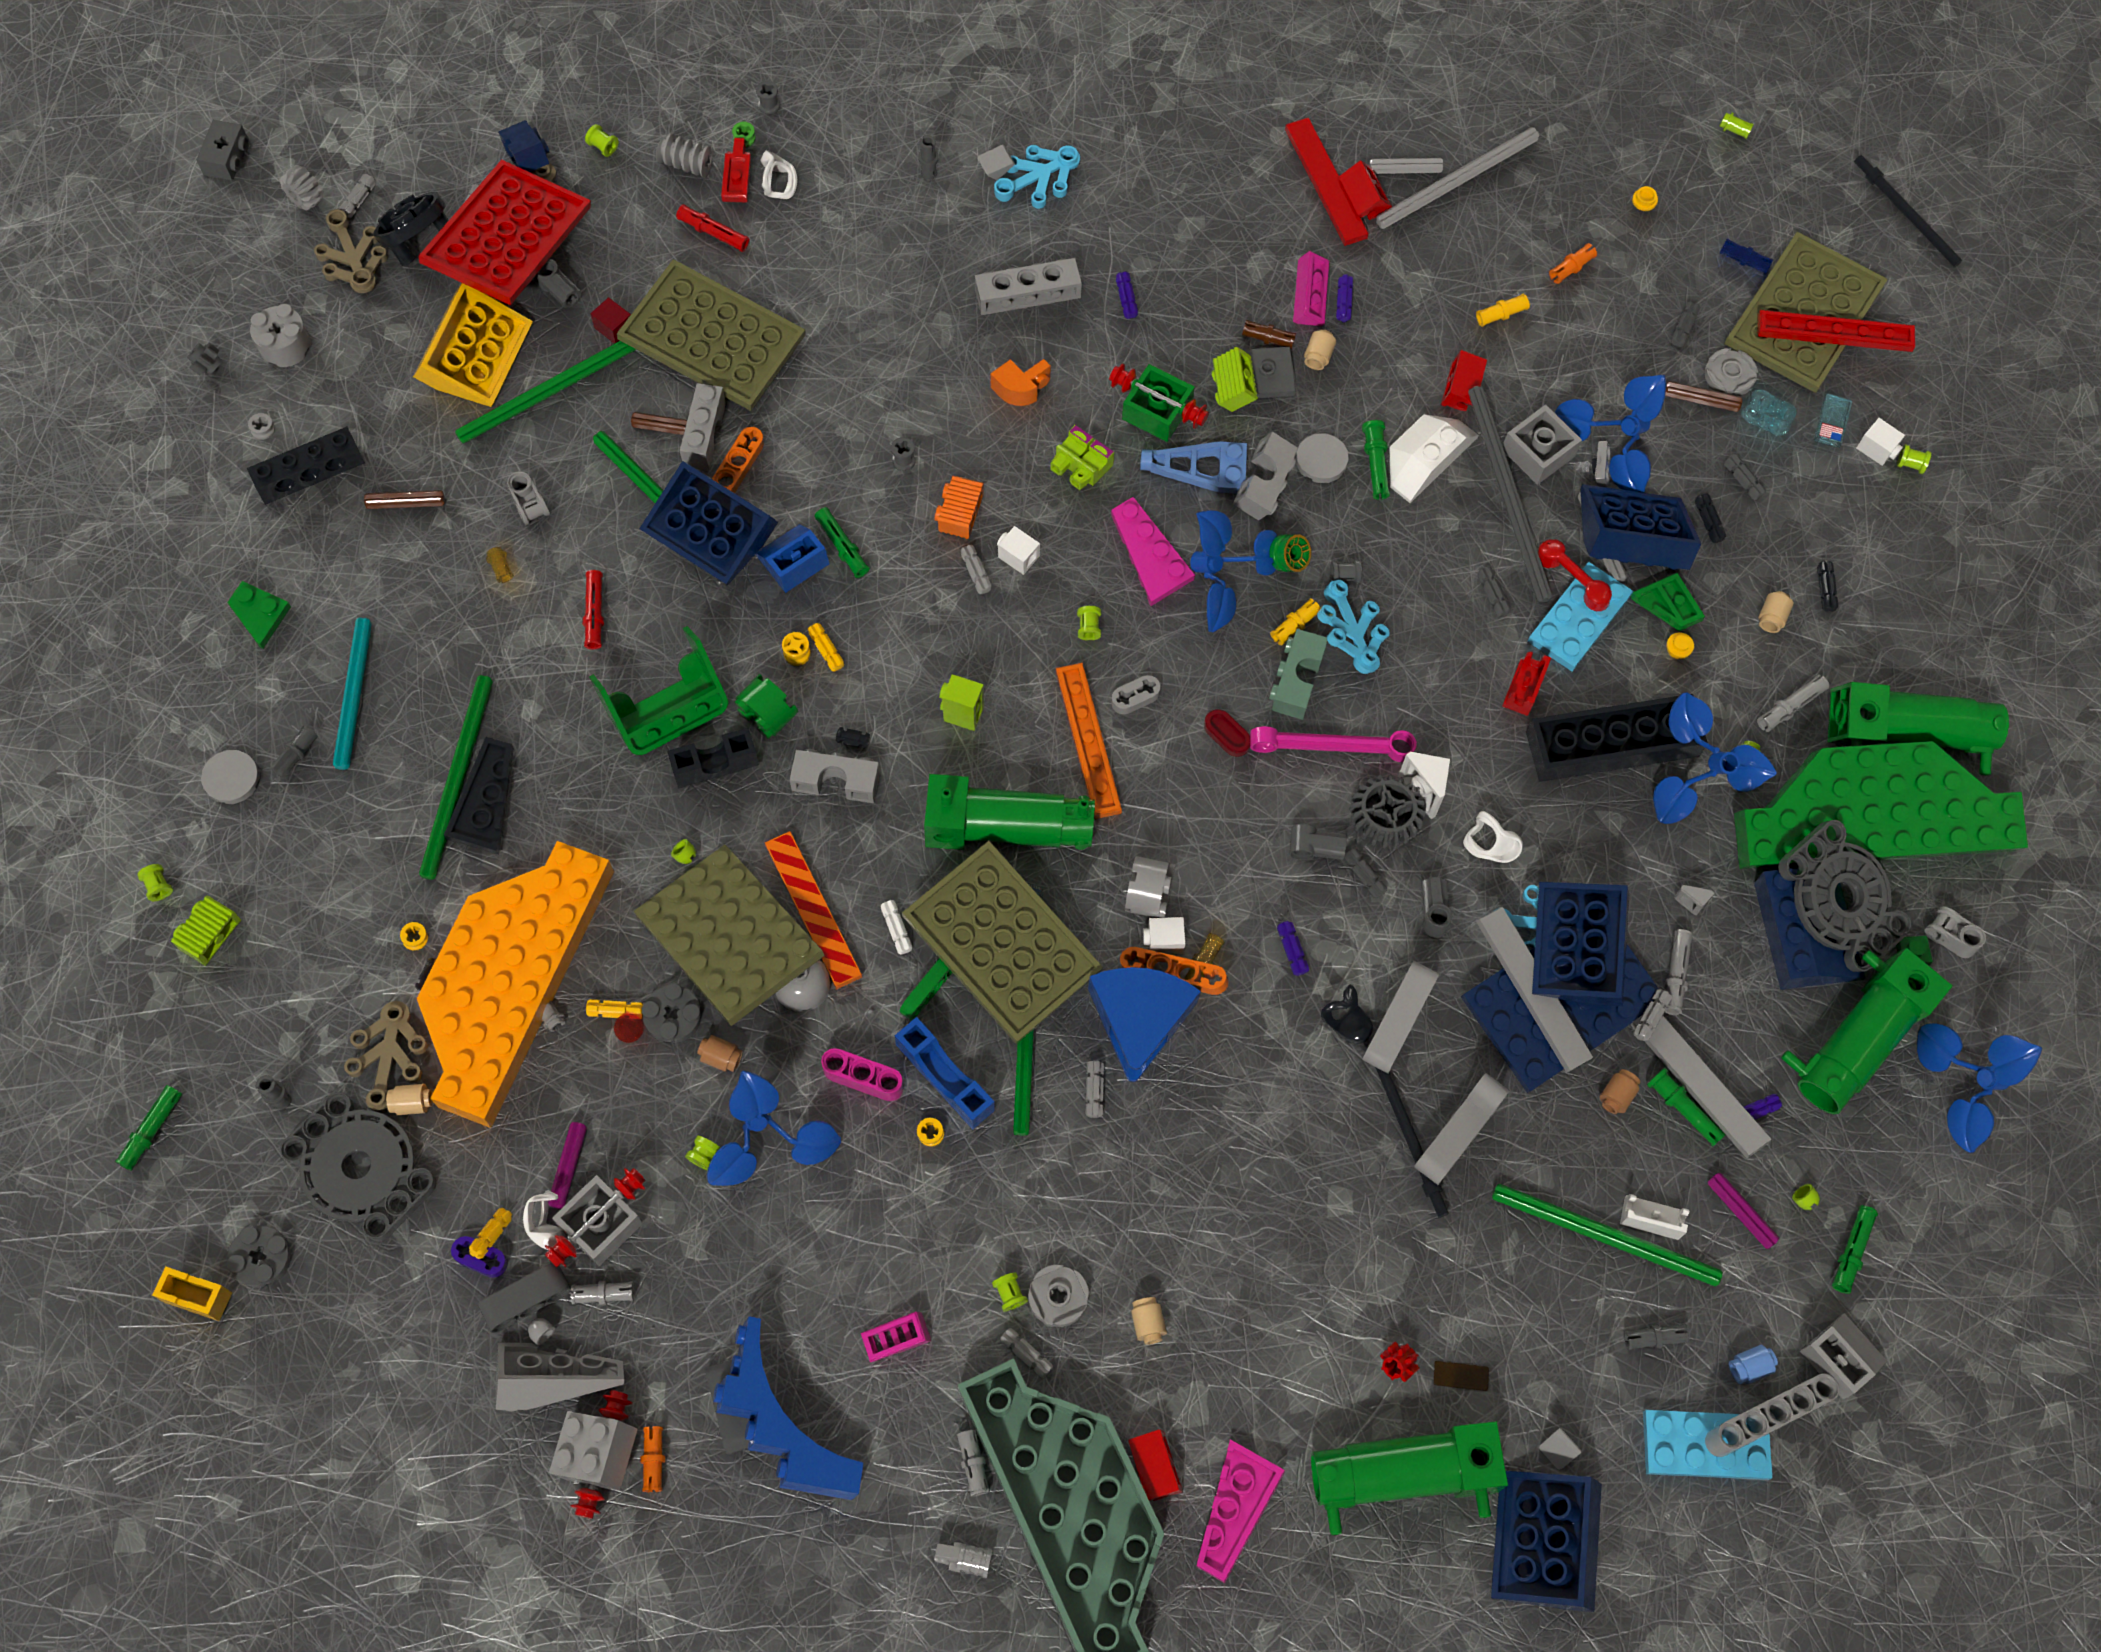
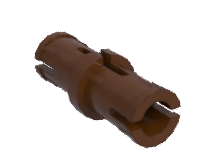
[1242,320,1296,349]

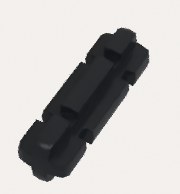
[1695,493,1726,543]
[1817,561,1839,612]

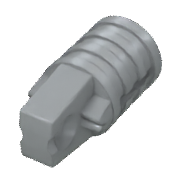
[934,1542,993,1579]

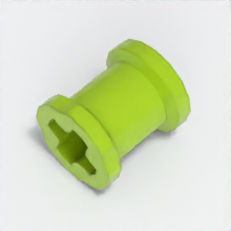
[585,124,619,157]
[1896,444,1932,474]
[1077,606,1101,640]
[137,864,173,902]
[992,1272,1028,1312]

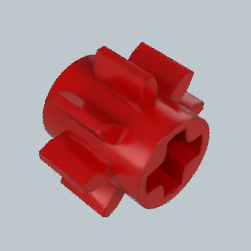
[1380,1341,1420,1382]

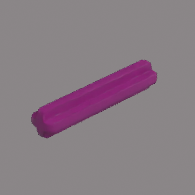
[548,1122,587,1209]
[1708,1173,1779,1249]

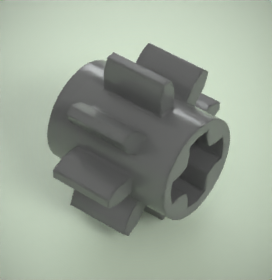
[187,342,222,375]

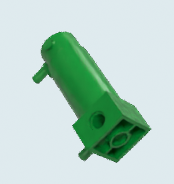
[1827,682,2009,776]
[924,774,1095,850]
[1781,947,1953,1115]
[1311,1421,1508,1535]

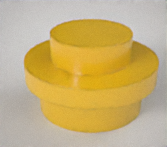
[1632,186,1658,211]
[1666,632,1694,659]

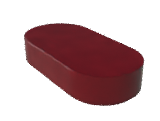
[1204,709,1250,757]

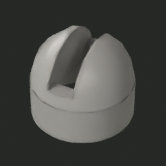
[528,1318,555,1346]

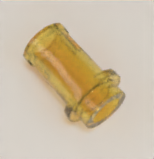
[486,547,514,583]

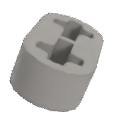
[1111,675,1160,715]

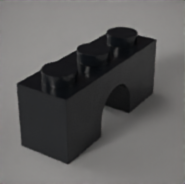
[667,728,759,789]

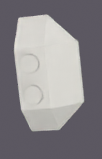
[1389,414,1479,503]

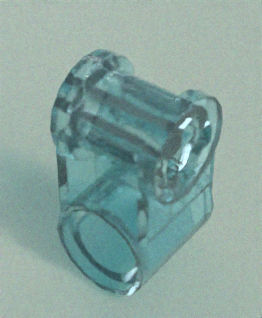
[1741,390,1797,436]

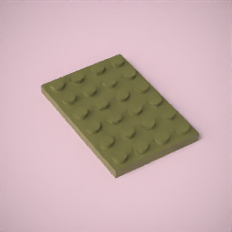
[1724,232,1888,393]
[617,259,806,411]
[902,841,1103,1044]
[634,845,824,1026]

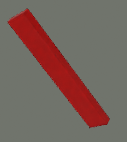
[1285,117,1369,246]
[1758,310,1915,352]

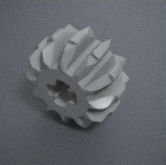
[279,164,324,211]

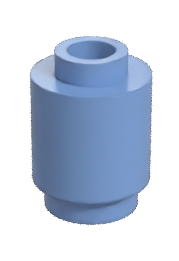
[1728,1344,1778,1384]

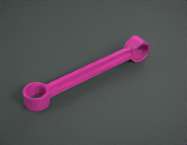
[1250,726,1417,762]

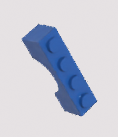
[895,1017,995,1130]

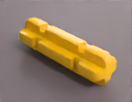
[808,623,844,672]
[586,999,643,1020]
[469,1208,512,1259]

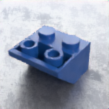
[756,524,830,593]

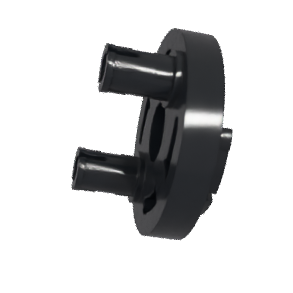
[373,192,449,266]

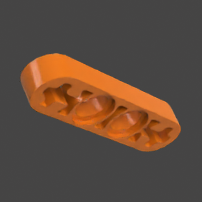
[712,427,764,493]
[1120,947,1229,995]

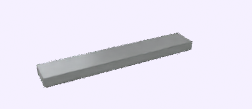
[1476,907,1593,1073]
[1631,1016,1772,1159]

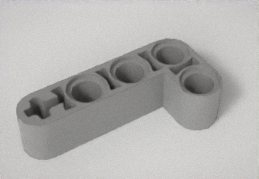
[1362,961,1439,1073]
[1414,1073,1510,1185]

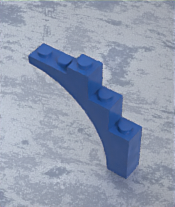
[713,1317,863,1500]

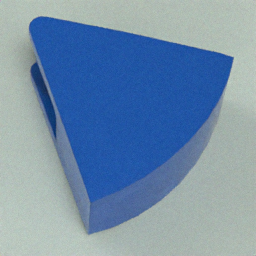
[1088,967,1201,1082]

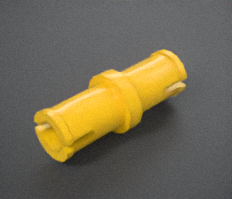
[1476,293,1530,327]
[1270,598,1321,646]

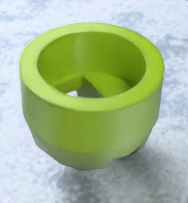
[671,839,696,864]
[1792,1184,1820,1210]

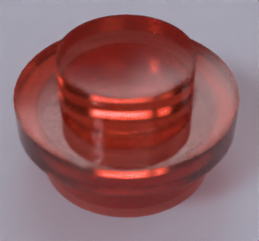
[614,1014,644,1043]

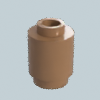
[697,1035,743,1072]
[1599,1069,1641,1114]

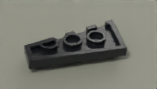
[444,737,514,855]

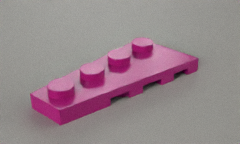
[1111,497,1195,606]
[1197,1440,1285,1583]

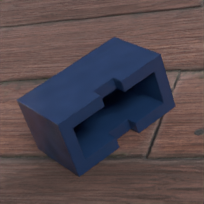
[498,120,550,172]

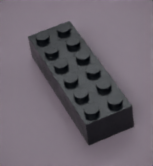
[1526,694,1708,782]

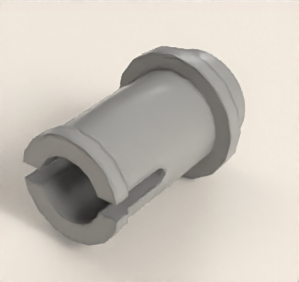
[542,1001,565,1032]

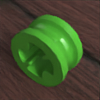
[732,122,756,148]

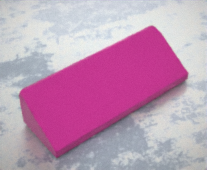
[1293,251,1329,326]

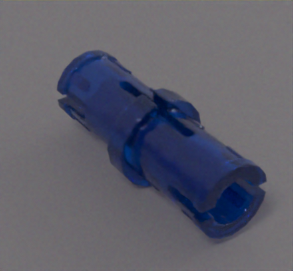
[1720,239,1774,275]

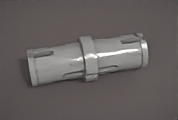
[571,1280,634,1305]
[957,1430,990,1497]

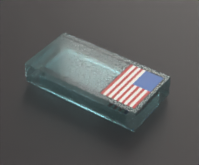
[1814,394,1852,448]

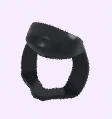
[1321,984,1373,1044]

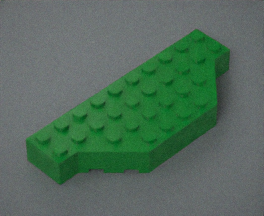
[1734,741,2028,869]

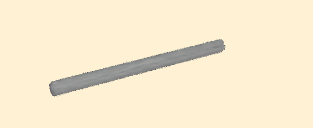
[1376,127,1539,229]

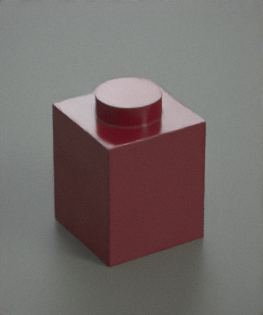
[590,297,631,344]

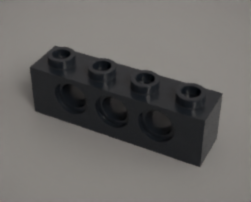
[247,426,365,505]

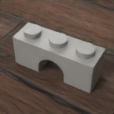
[680,383,726,471]
[1233,432,1298,521]
[790,749,880,803]

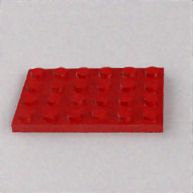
[419,159,591,305]

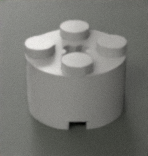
[250,304,311,367]
[1125,856,1175,918]

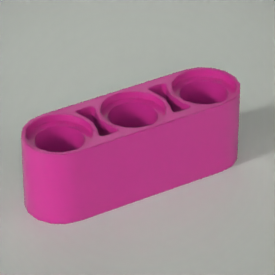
[821,1048,904,1101]

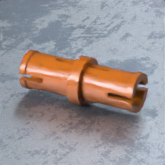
[1549,243,1597,284]
[640,1426,665,1492]

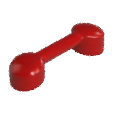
[1538,539,1612,611]

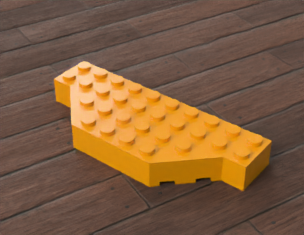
[417,841,614,1128]

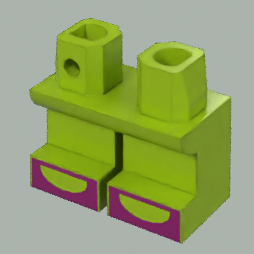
[1051,425,1114,490]

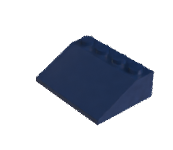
[639,461,778,585]
[1580,484,1701,570]
[1754,869,1865,990]
[1532,882,1629,1006]
[1491,1471,1602,1612]

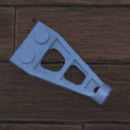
[1140,441,1247,494]

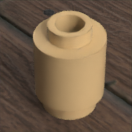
[1304,330,1336,370]
[1759,591,1794,633]
[386,1084,433,1115]
[1131,1297,1167,1345]

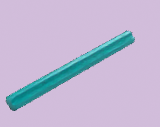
[333,617,372,770]

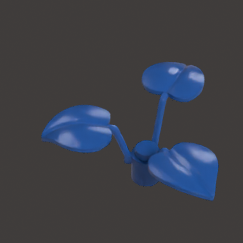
[1555,375,1666,493]
[1190,510,1277,632]
[1653,692,1777,824]
[1917,1023,2042,1153]
[707,1071,841,1186]

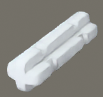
[881,900,912,955]

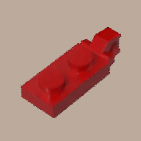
[721,138,751,203]

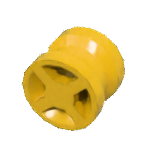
[782,632,811,666]

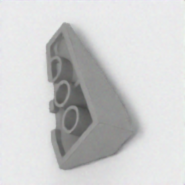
[496,1343,624,1411]

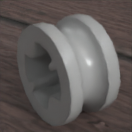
[248,413,275,440]

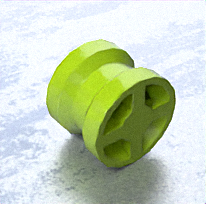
[685,1135,721,1171]

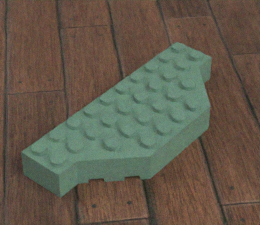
[958,1358,1164,1652]

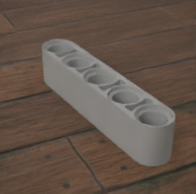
[1705,1374,1839,1457]

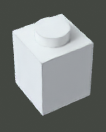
[1856,418,1905,466]
[997,526,1040,575]
[1143,917,1185,954]

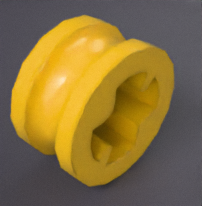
[400,922,428,951]
[917,1118,944,1147]

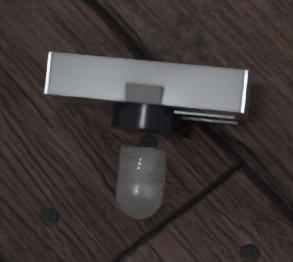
[1574,441,1611,488]

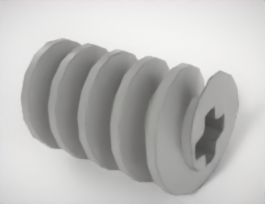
[655,133,712,178]

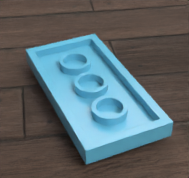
[1527,562,1633,672]
[1643,1410,1772,1480]

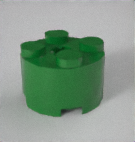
[734,674,799,739]

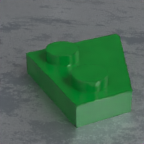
[1631,573,1705,631]
[227,581,291,649]

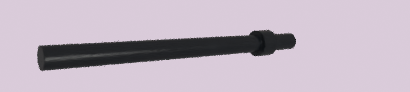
[1854,155,1962,267]
[1375,1067,1449,1218]

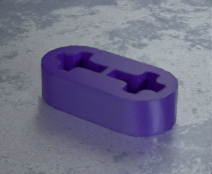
[451,1236,508,1278]

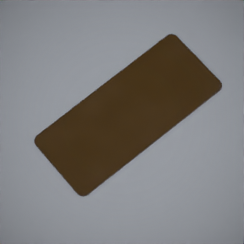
[1434,1361,1489,1391]

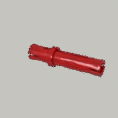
[676,204,750,252]
[582,570,604,650]

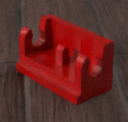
[1339,160,1392,220]
[1441,350,1487,411]
[1502,652,1551,716]
[1128,1429,1183,1501]

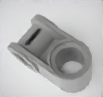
[507,471,550,526]
[1924,907,1986,958]

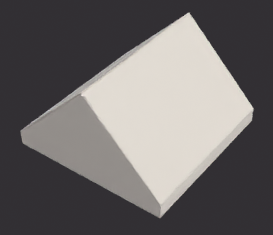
[1398,752,1450,819]

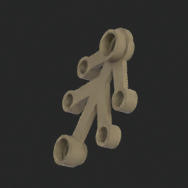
[314,209,388,293]
[344,1001,428,1113]

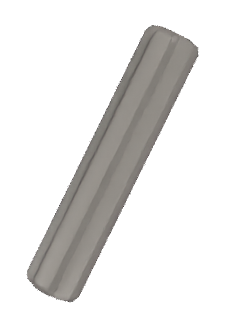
[1369,158,1443,174]

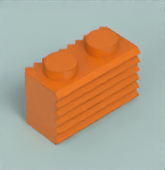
[935,475,984,539]

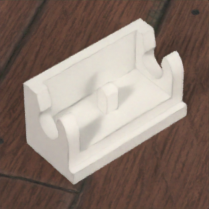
[1620,1194,1690,1240]

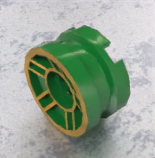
[1269,534,1311,572]

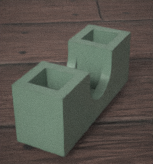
[1269,629,1327,720]

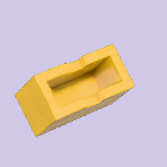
[152,1266,232,1321]

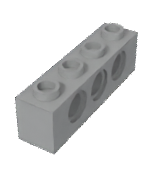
[975,258,1082,315]

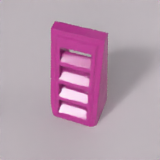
[861,1311,931,1363]

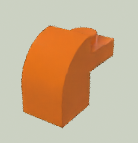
[990,359,1051,406]

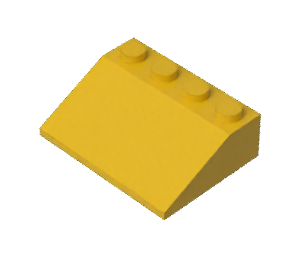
[413,283,533,407]

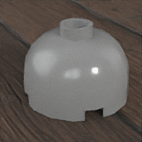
[775,960,830,1012]

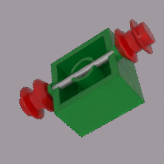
[1109,363,1209,442]

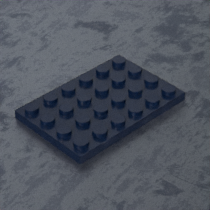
[1461,945,1659,1093]

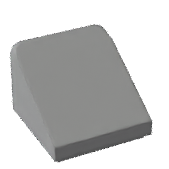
[977,145,1015,180]
[1674,885,1715,915]
[1539,1428,1581,1470]

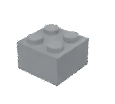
[1503,404,1582,485]

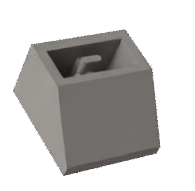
[1800,1313,1887,1400]

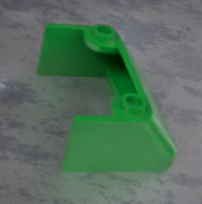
[589,626,728,755]

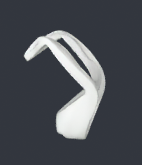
[760,150,797,199]
[1463,811,1523,863]
[523,1190,568,1250]

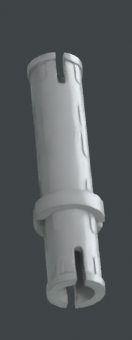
[1757,675,1829,732]
[1664,929,1693,1015]

